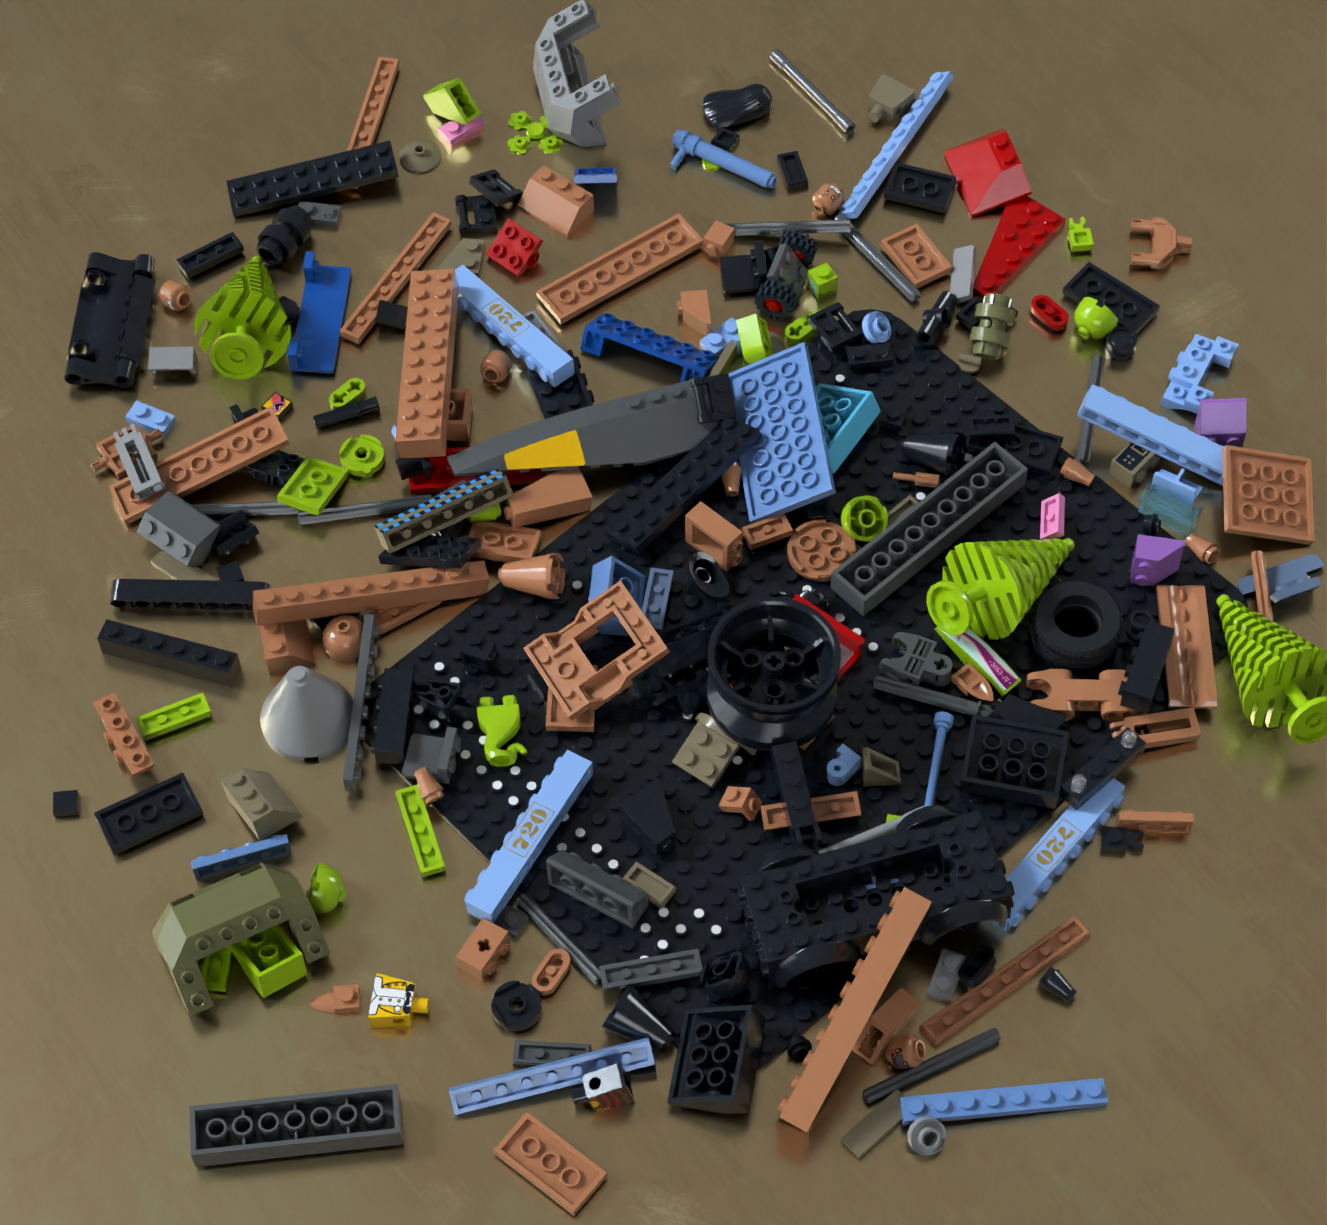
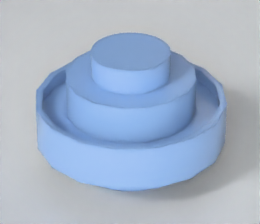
[862,311,891,344]

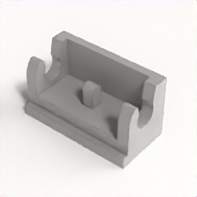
[148,347,197,374]

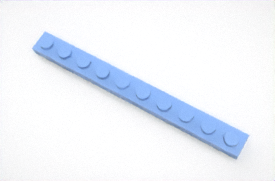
[838,71,954,219]

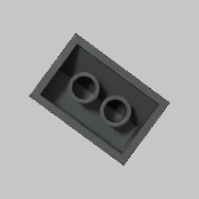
[136,491,221,566]

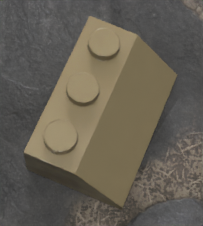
[220,768,303,841]

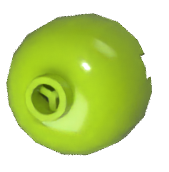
[1074,297,1118,339]
[841,495,888,542]
[306,863,347,914]

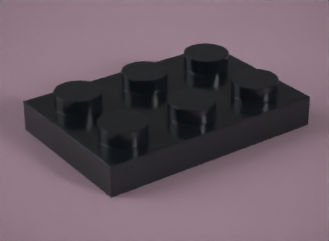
[884,162,957,213]

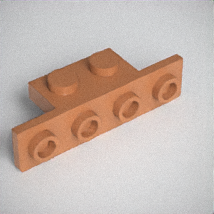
[93,693,154,777]

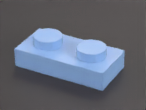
[125,400,176,437]

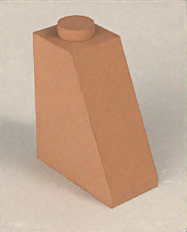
[852,988,921,1065]

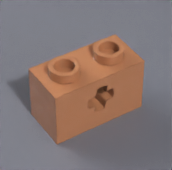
[456,918,511,981]

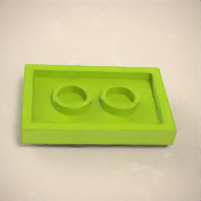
[277,456,349,516]

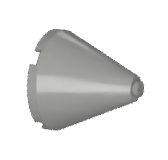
[260,666,353,761]

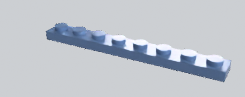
[448,1038,655,1115]
[899,1078,1108,1125]

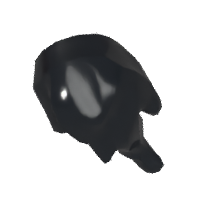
[778,588,828,611]

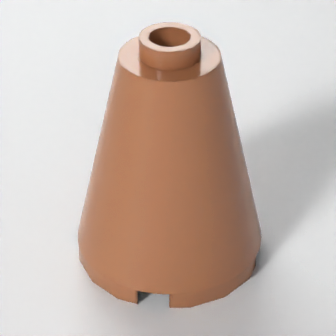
[498,553,565,600]

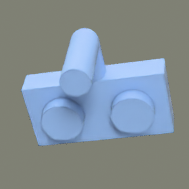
[700,317,742,356]

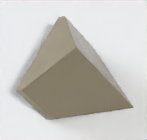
[859,745,901,787]

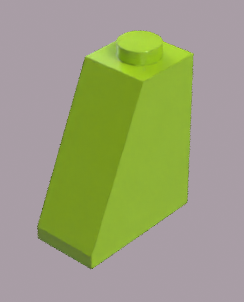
[422,77,482,125]

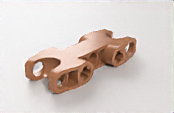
[1026,669,1147,722]

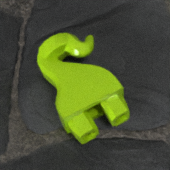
[477,695,527,767]

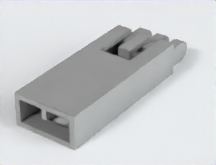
[113,423,166,501]

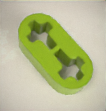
[785,312,816,346]
[329,378,366,410]

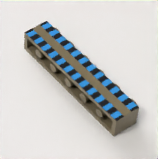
[374,469,514,553]

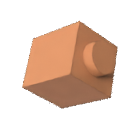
[703,221,735,258]

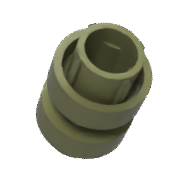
[969,293,1016,360]

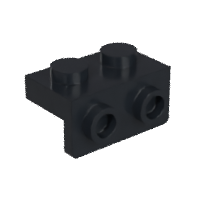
[211,510,259,556]

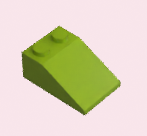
[229,925,307,998]

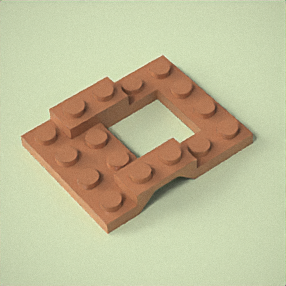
[523,580,670,721]

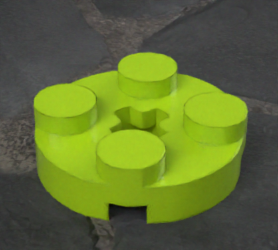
[339,434,385,478]

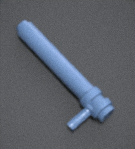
[669,129,777,189]

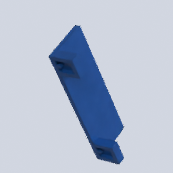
[287,251,351,373]
[580,313,719,382]

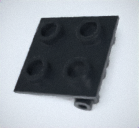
[247,450,305,488]

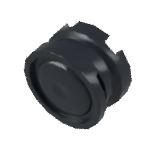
[1104,327,1137,362]

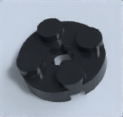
[491,981,542,1033]

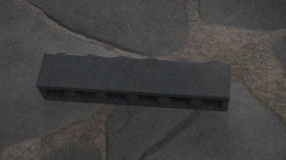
[97,619,241,687]

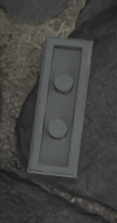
[513,1040,591,1068]

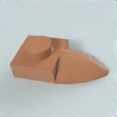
[951,663,994,702]
[309,984,361,1013]

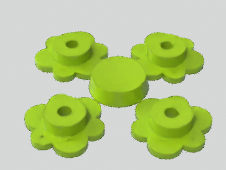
[507,111,563,155]

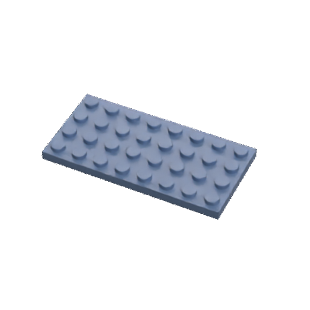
[729,342,836,524]

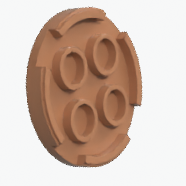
[787,519,857,582]

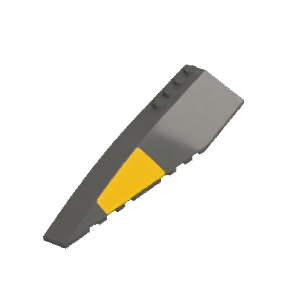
[447,380,720,477]

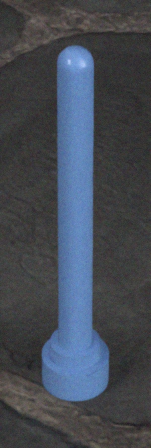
[924,712,954,806]

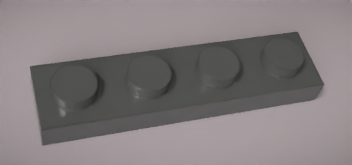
[599,949,703,993]

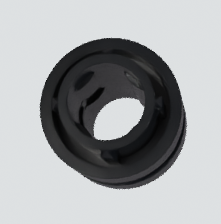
[257,206,312,265]

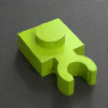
[1068,217,1094,252]

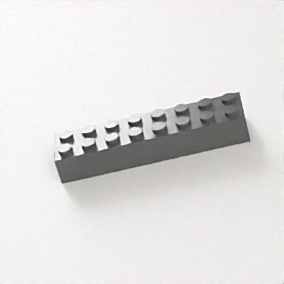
[190,1084,403,1167]

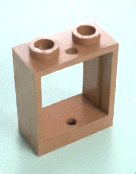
[685,501,743,572]

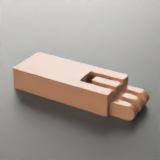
[1109,707,1202,749]

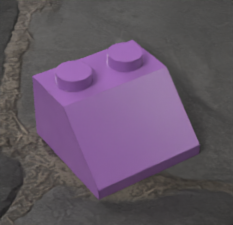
[1194,398,1247,447]
[1130,534,1185,586]

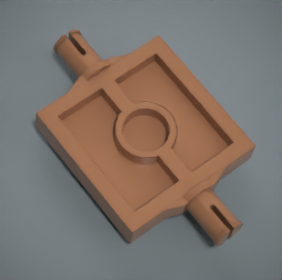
[91,423,163,479]

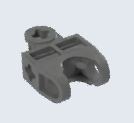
[879,632,953,687]

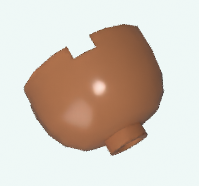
[323,615,363,663]

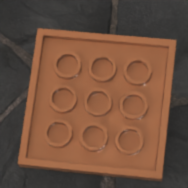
[1222,445,1315,545]

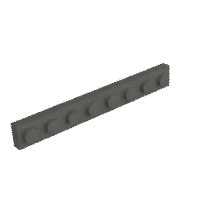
[343,614,380,792]

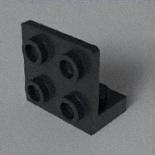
[720,240,768,293]

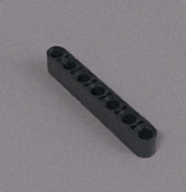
[110,579,271,611]

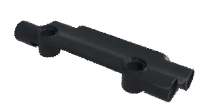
[64,252,155,387]

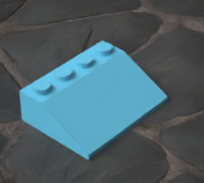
[816,383,881,473]

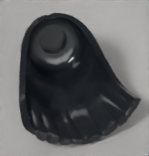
[703,83,773,131]

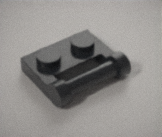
[469,169,523,207]
[455,195,498,236]
[807,302,865,352]
[689,373,737,424]

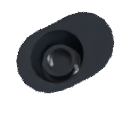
[686,552,730,598]

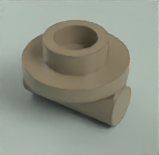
[959,352,982,373]

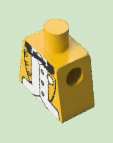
[368,973,430,1028]

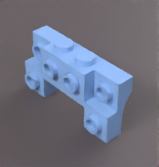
[1161,334,1239,414]

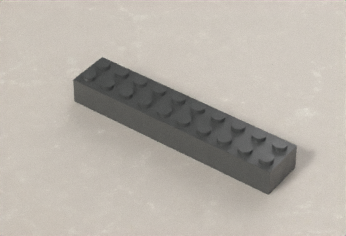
[830,442,1028,616]

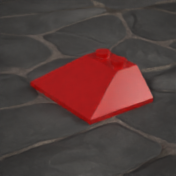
[943,128,1032,217]

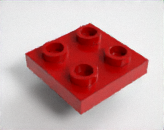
[486,218,544,277]

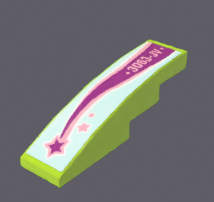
[934,626,1021,696]

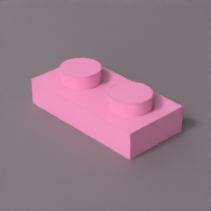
[438,116,485,146]
[1040,493,1065,540]

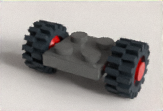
[755,230,818,320]

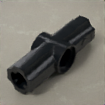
[915,291,958,346]

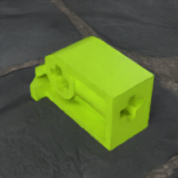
[736,314,773,364]

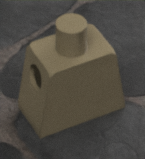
[868,74,916,122]

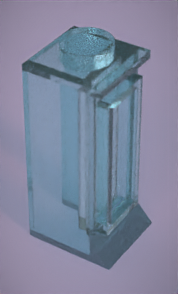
[1138,484,1204,536]

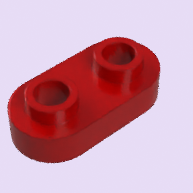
[1030,295,1069,331]

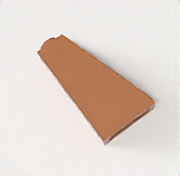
[503,468,592,528]

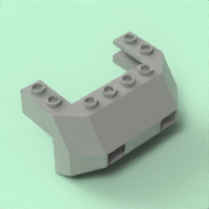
[533,0,622,148]

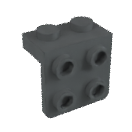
[402,727,461,784]

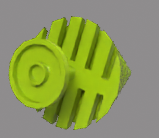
[194,256,291,379]
[926,538,1075,640]
[1216,594,1327,744]

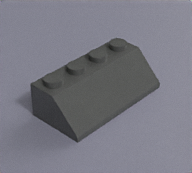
[546,850,648,929]

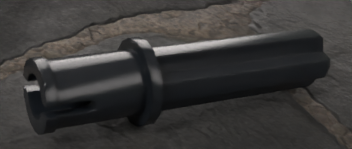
[313,396,380,428]

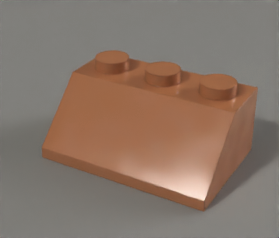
[518,165,594,237]
[259,619,316,674]

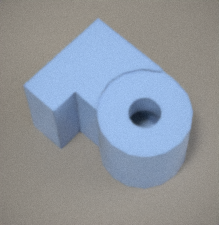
[827,744,861,786]

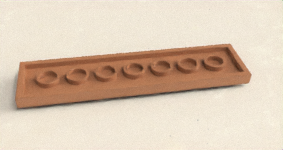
[536,213,703,324]
[108,406,290,525]

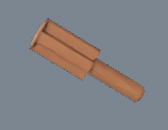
[893,472,940,488]

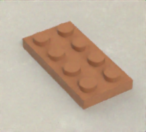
[493,1112,607,1215]

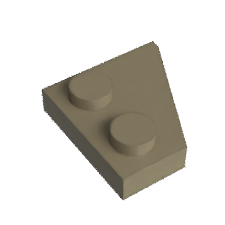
[437,238,485,278]

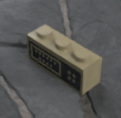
[1109,442,1161,488]

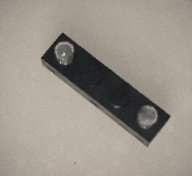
[1059,727,1146,810]

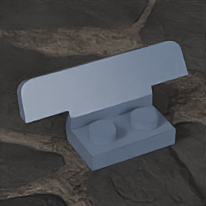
[1237,554,1326,606]

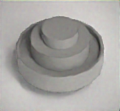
[907,1116,946,1156]

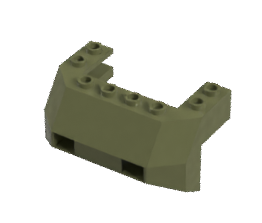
[152,863,331,1016]

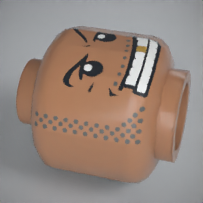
[812,183,844,215]
[159,280,191,311]

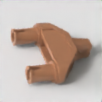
[1130,217,1192,270]

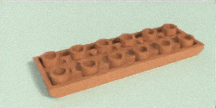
[1156,585,1217,709]

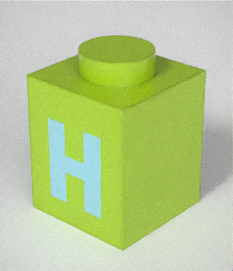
[807,262,838,302]

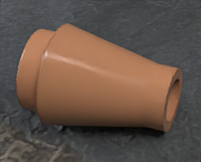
[1060,457,1095,487]
[721,462,742,497]
[1185,533,1220,564]
[414,766,444,804]

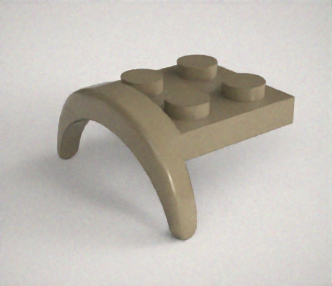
[672,713,757,788]

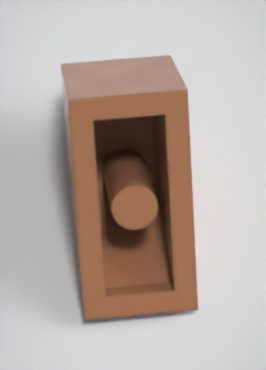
[677,289,711,336]

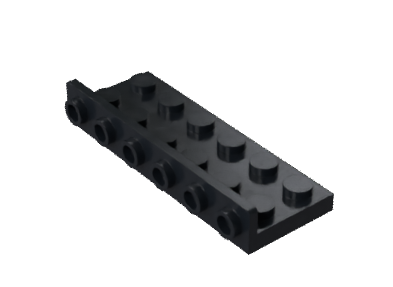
[525,350,610,472]

